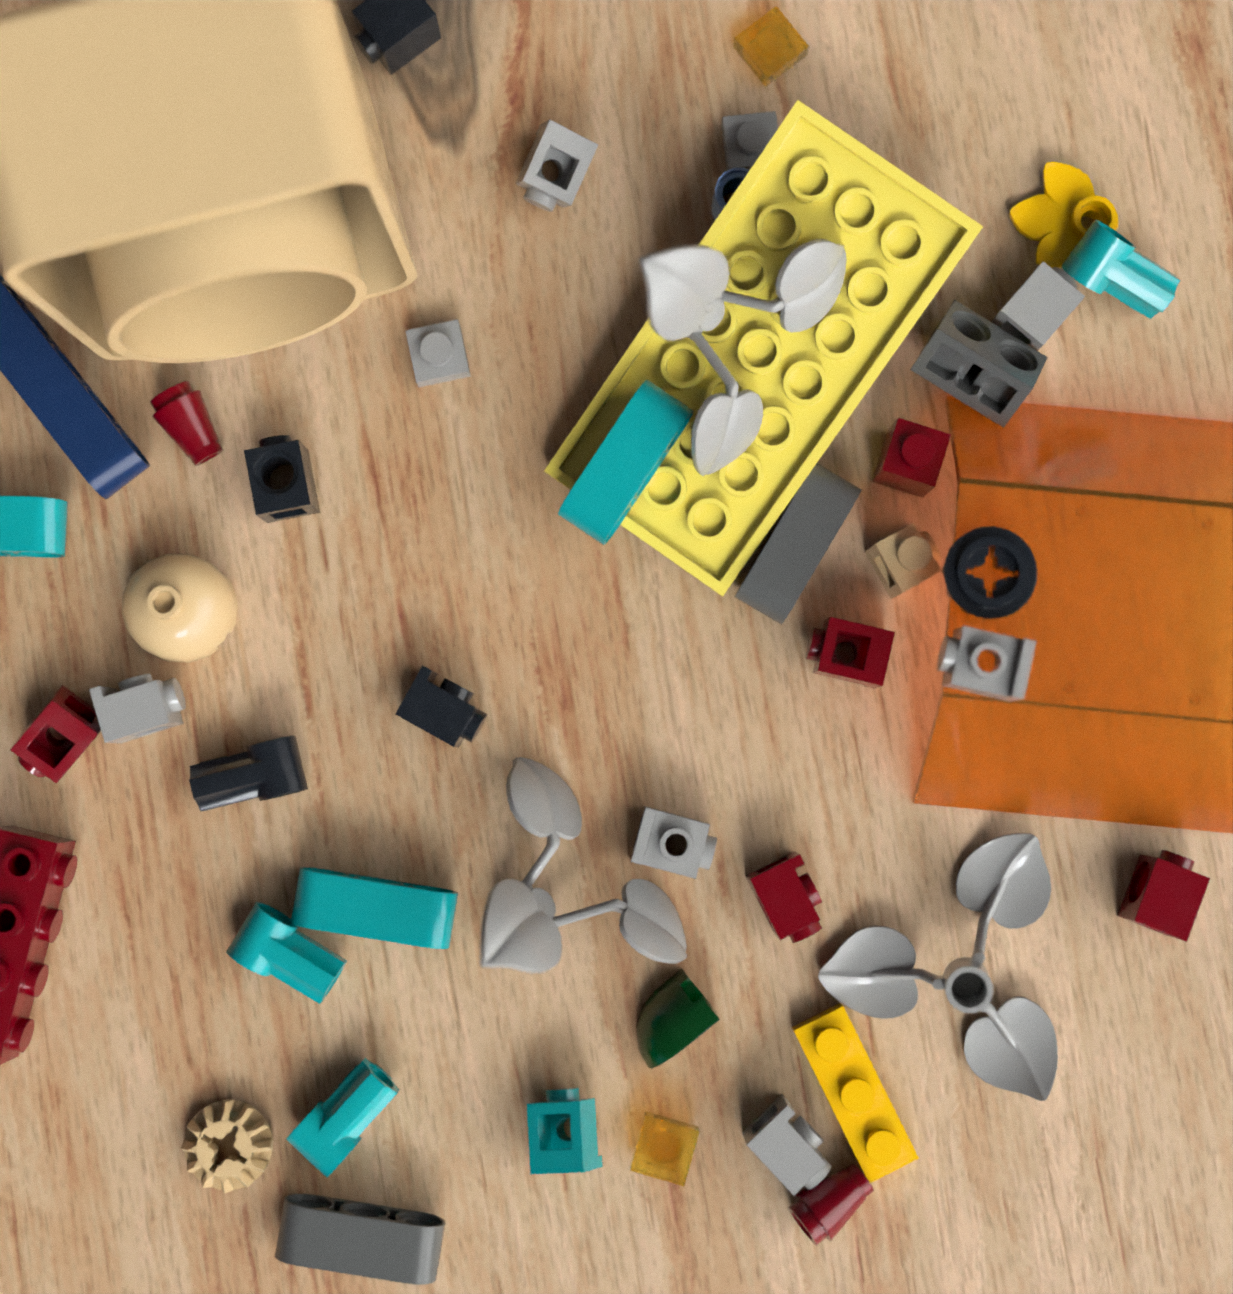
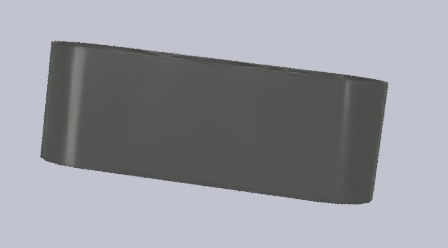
[735,463,862,625]
[275,1194,445,1285]

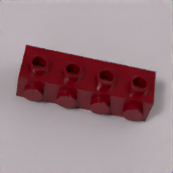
[0,825,78,1065]

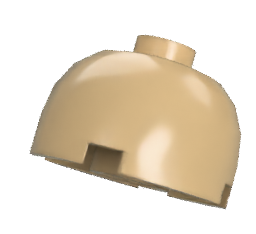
[122,554,238,663]

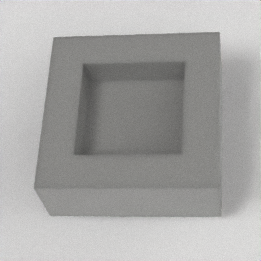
[721,111,778,171]
[405,319,471,387]

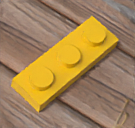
[791,1003,919,1183]

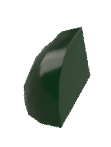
[636,968,720,1069]

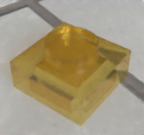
[733,6,809,87]
[630,1111,700,1187]

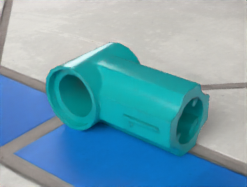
[1061,220,1180,319]
[226,902,347,1004]
[286,1058,400,1178]

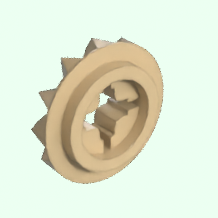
[180,1100,273,1193]

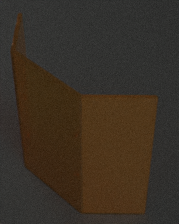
[913,396,1233,834]

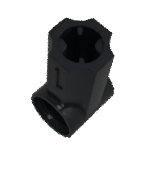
[189,735,308,812]

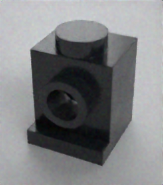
[395,665,488,748]

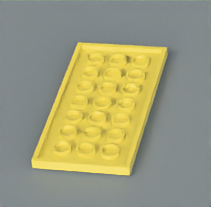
[544,100,983,597]

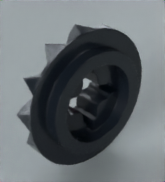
[941,526,1037,620]

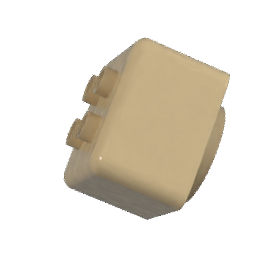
[0,0,417,363]

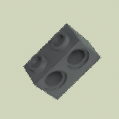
[910,300,1048,428]

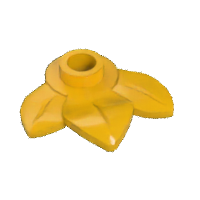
[1009,162,1118,268]

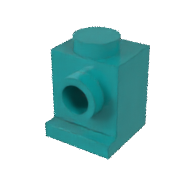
[527,1088,603,1175]

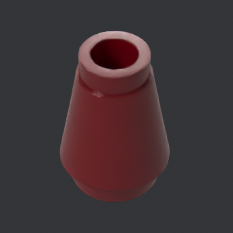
[150,381,224,466]
[788,1163,874,1246]

